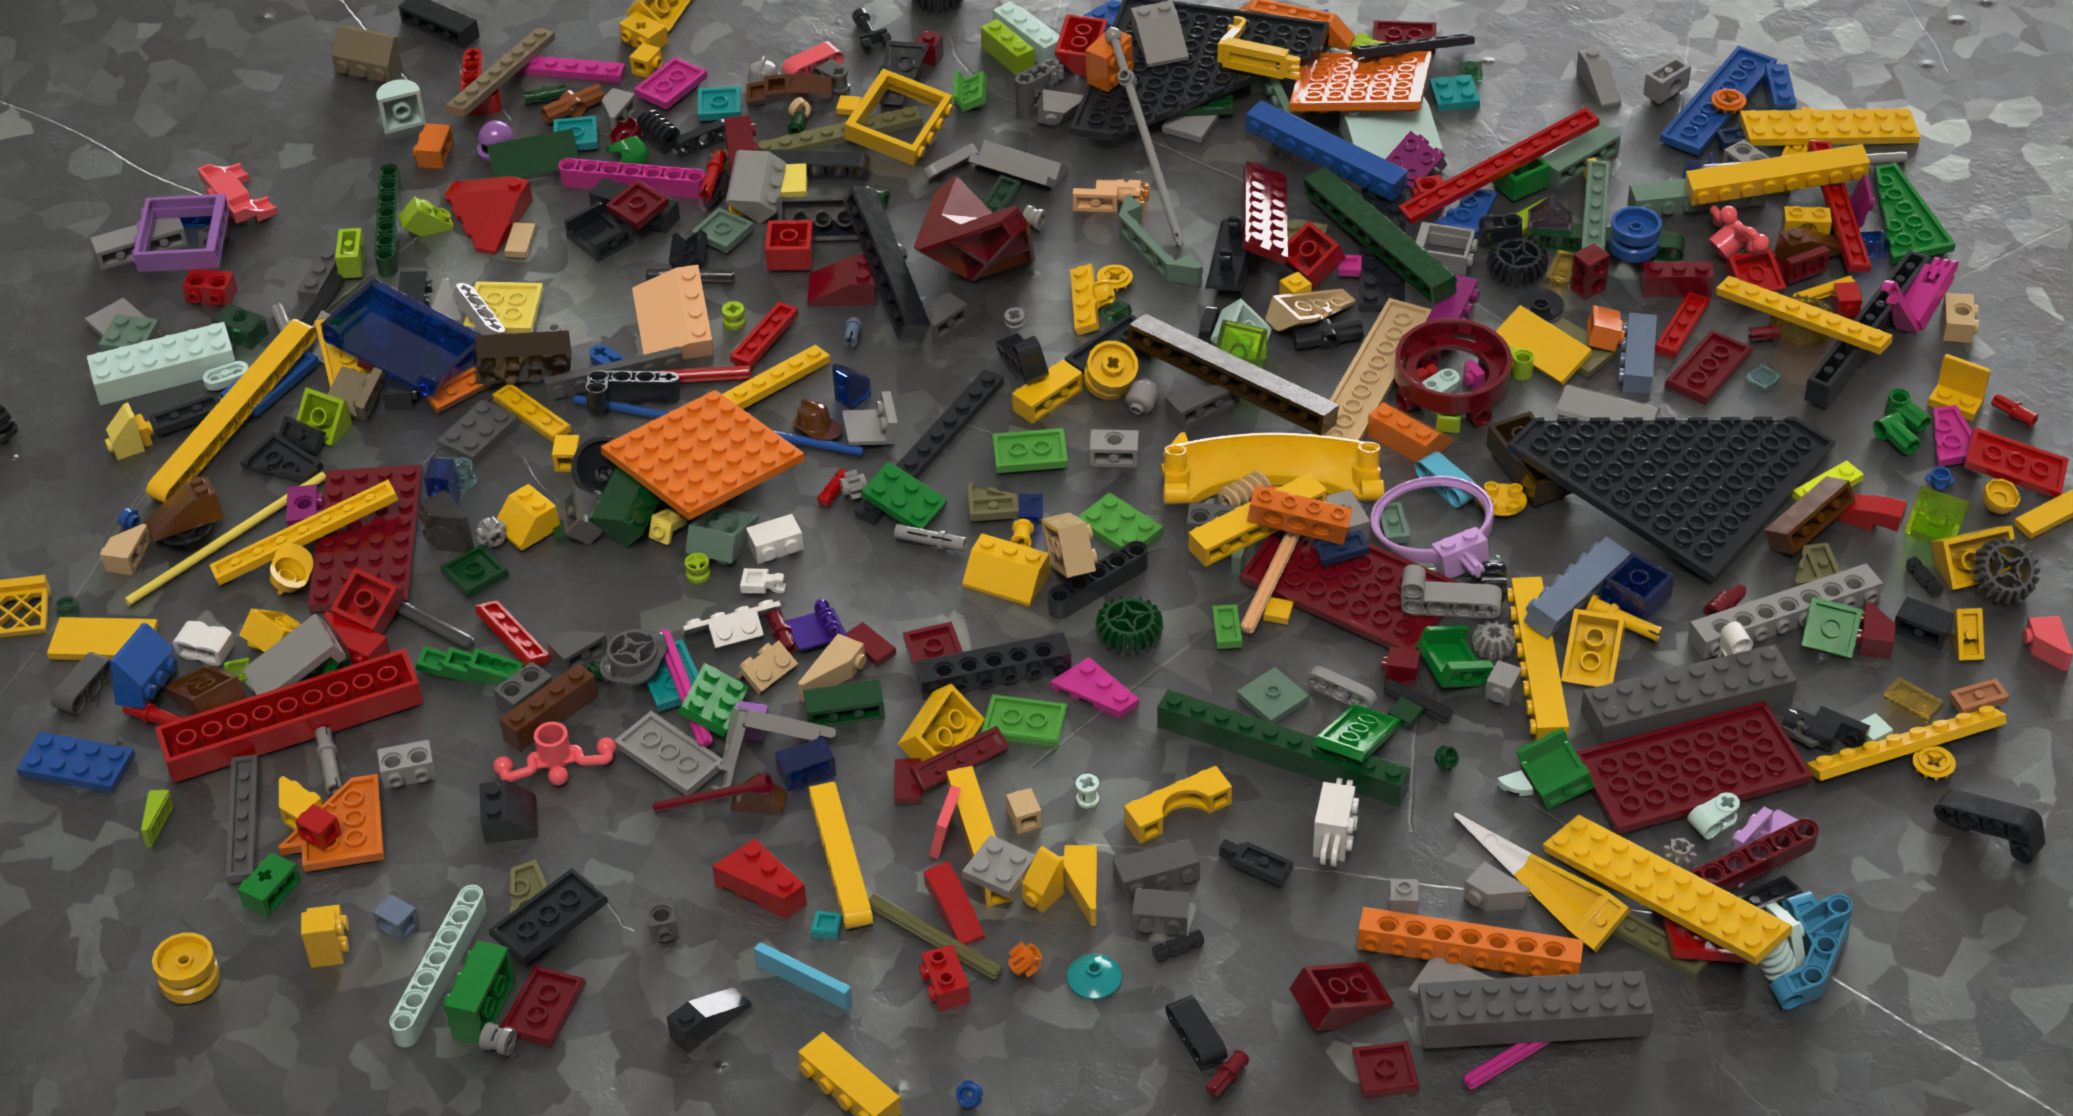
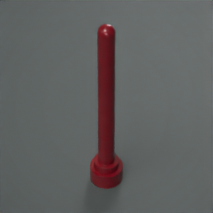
[652,773,773,812]

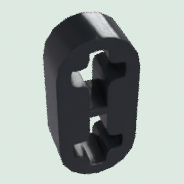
[1198,306,1219,343]

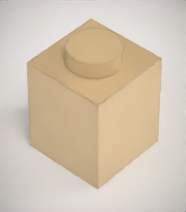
[1006,788,1042,835]

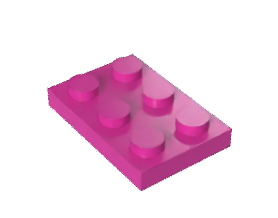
[634,57,708,110]

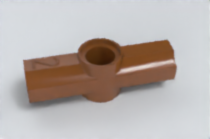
[540,84,605,125]

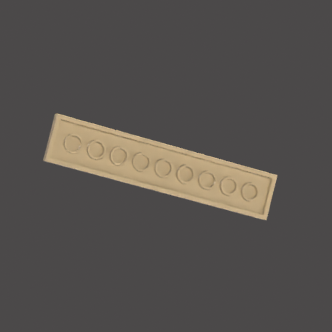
[1310,298,1432,441]

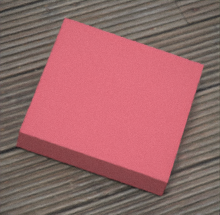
[929,785,961,859]

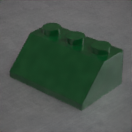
[588,468,660,548]

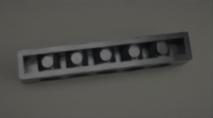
[915,632,1071,700]

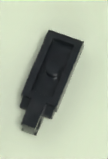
[1219,839,1294,887]

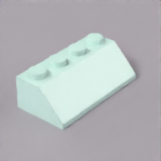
[993,2,1060,64]

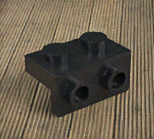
[669,229,707,269]

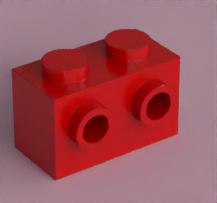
[918,944,970,1012]

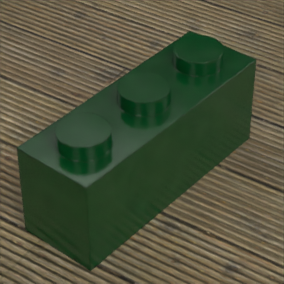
[803,679,885,727]

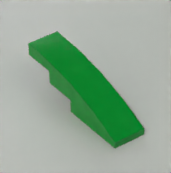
[415,646,524,684]

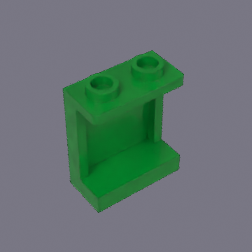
[1416,625,1494,688]
[1516,728,1595,810]

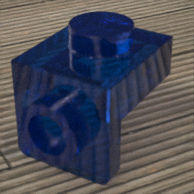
[1018,494,1043,527]

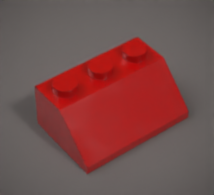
[1054,14,1108,77]

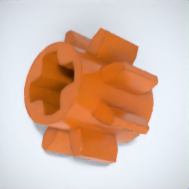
[1008,942,1042,978]

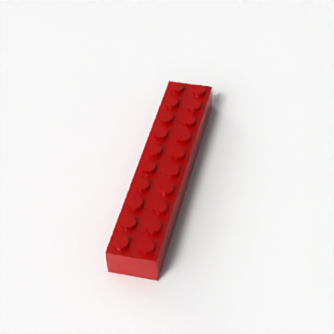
[155,649,424,783]

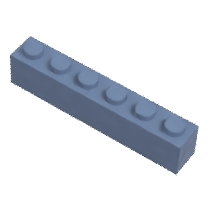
[1524,536,1631,639]

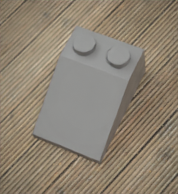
[1131,1,1189,67]

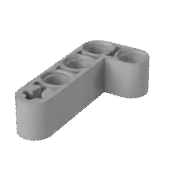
[1401,565,1502,619]

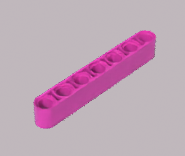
[558,158,705,198]

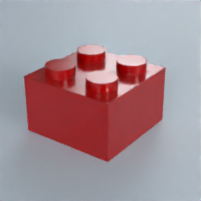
[765,220,815,271]
[1284,220,1346,289]
[330,567,404,635]

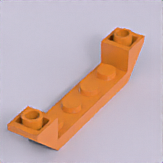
[1237,0,1355,50]

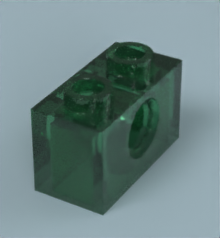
[211,303,269,350]

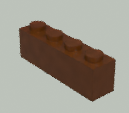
[1764,476,1856,555]
[499,663,598,752]

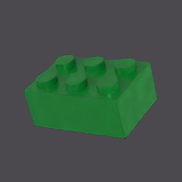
[443,941,516,1045]

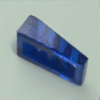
[1861,231,1888,258]

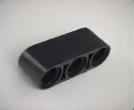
[1165,995,1228,1069]

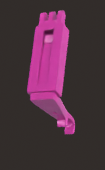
[1881,257,1958,334]

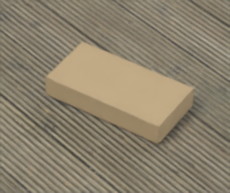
[504,223,536,258]

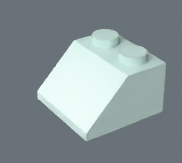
[1210,299,1272,360]

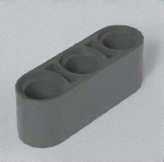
[51,652,112,715]

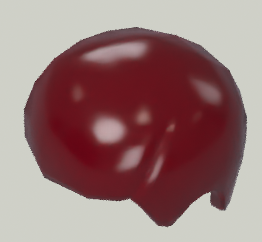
[609,116,642,144]

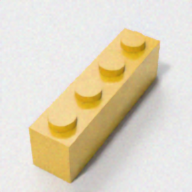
[798,1032,901,1116]

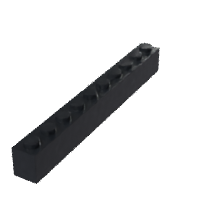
[1804,249,1931,408]

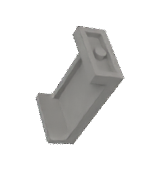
[243,614,347,695]

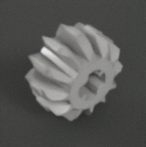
[1472,620,1515,661]

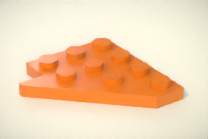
[279,774,384,872]

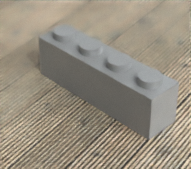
[90,218,188,270]

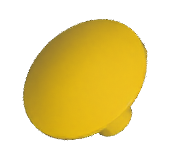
[1478,481,1527,516]

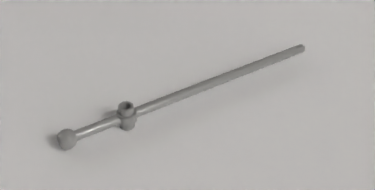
[1105,27,1184,246]

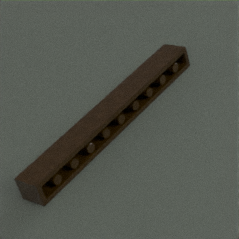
[1127,314,1339,435]

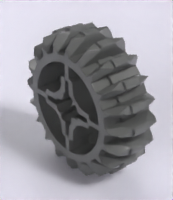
[1970,537,2041,604]

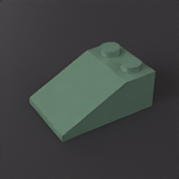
[685,507,759,565]

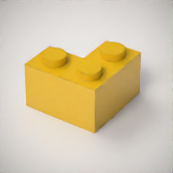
[301,904,349,968]

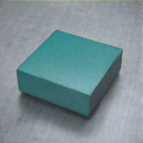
[810,910,843,940]

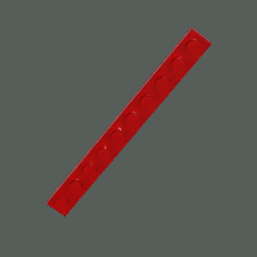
[1398,107,1599,225]

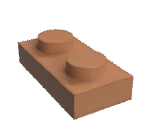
[1948,678,2009,714]

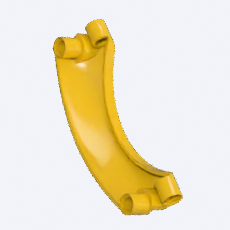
[1163,433,1384,505]

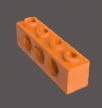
[1247,485,1353,545]

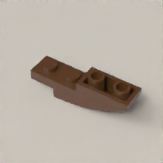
[746,74,833,106]

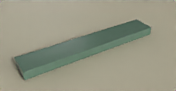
[1581,160,1610,250]

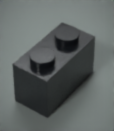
[1894,596,1954,651]

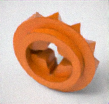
[1711,89,1746,114]

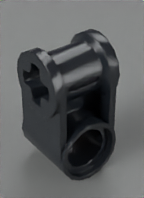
[1479,214,1523,245]

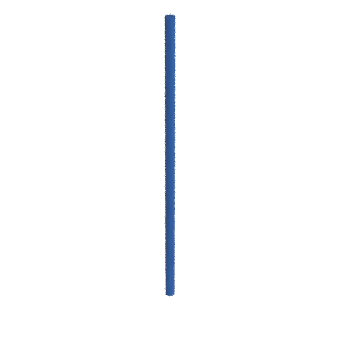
[574,395,864,456]

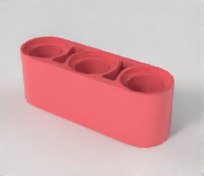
[782,42,844,75]

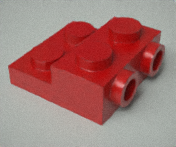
[1724,248,1787,293]

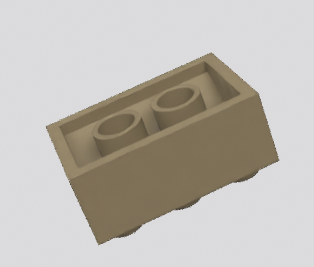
[332,24,403,83]

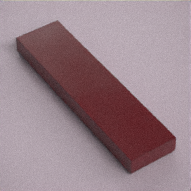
[909,726,1009,792]

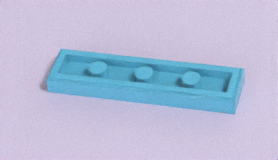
[754,942,852,1010]

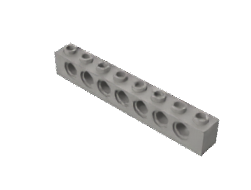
[1688,563,1883,659]

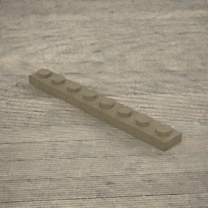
[446,28,555,117]

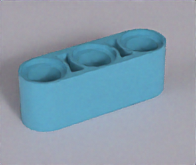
[1414,451,1476,508]

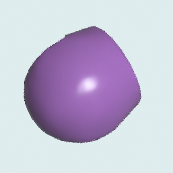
[477,120,514,162]

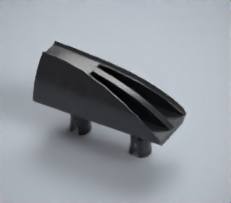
[1205,216,1253,292]

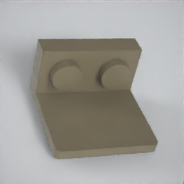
[328,366,384,421]

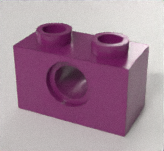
[286,484,324,527]

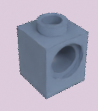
[373,894,420,943]

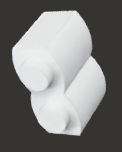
[173,621,235,666]

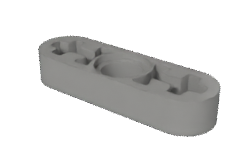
[922,143,979,181]
[1306,666,1377,709]

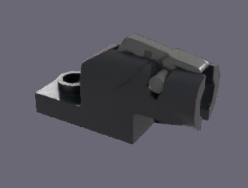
[1782,706,1871,751]

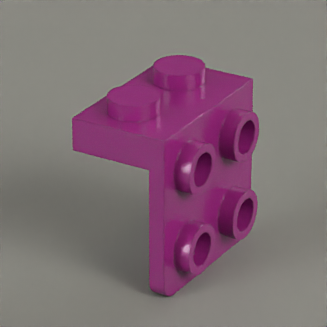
[1385,131,1447,188]
[1825,174,1875,231]

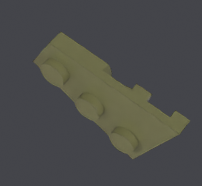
[510,859,548,913]

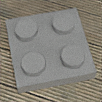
[962,835,1036,898]

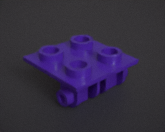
[785,599,847,651]

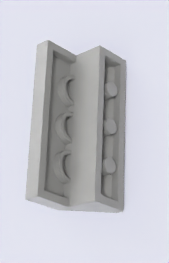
[969,140,1068,188]
[1555,384,1662,420]

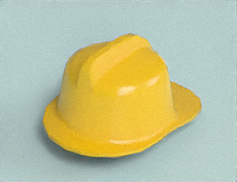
[270,543,314,595]

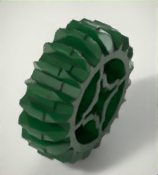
[1095,595,1163,655]

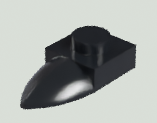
[703,173,730,208]

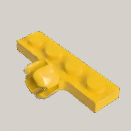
[1070,263,1115,335]

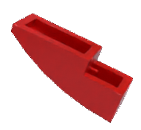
[1835,494,1908,531]
[924,861,985,945]

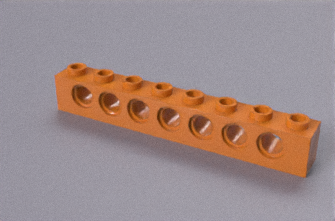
[1357,907,1584,976]

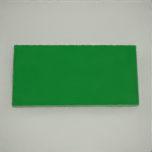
[1314,703,1401,762]

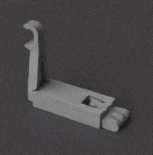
[710,707,836,790]

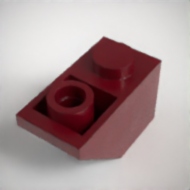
[1855,601,1896,660]

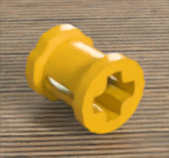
[1010,519,1034,548]

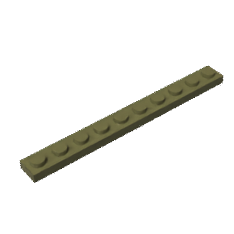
[710,106,923,171]

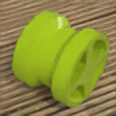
[722,301,746,330]
[684,553,711,584]

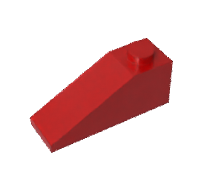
[324,611,390,665]

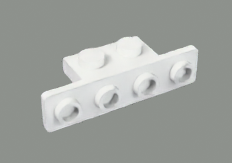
[682,600,781,650]

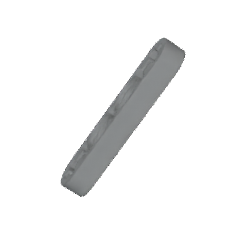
[453,283,505,335]

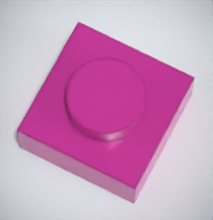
[1338,255,1362,277]
[1462,359,1485,391]

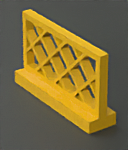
[0,575,51,638]

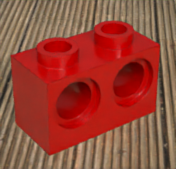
[182,269,238,307]

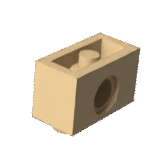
[1942,293,1979,343]

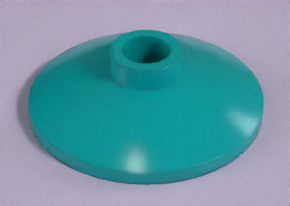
[1067,954,1122,1000]

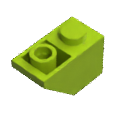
[399,197,454,237]

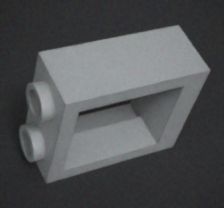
[1416,222,1478,276]

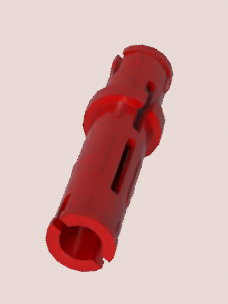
[698,149,727,201]
[123,703,185,725]

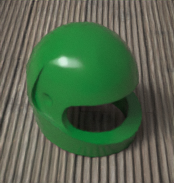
[606,136,649,165]

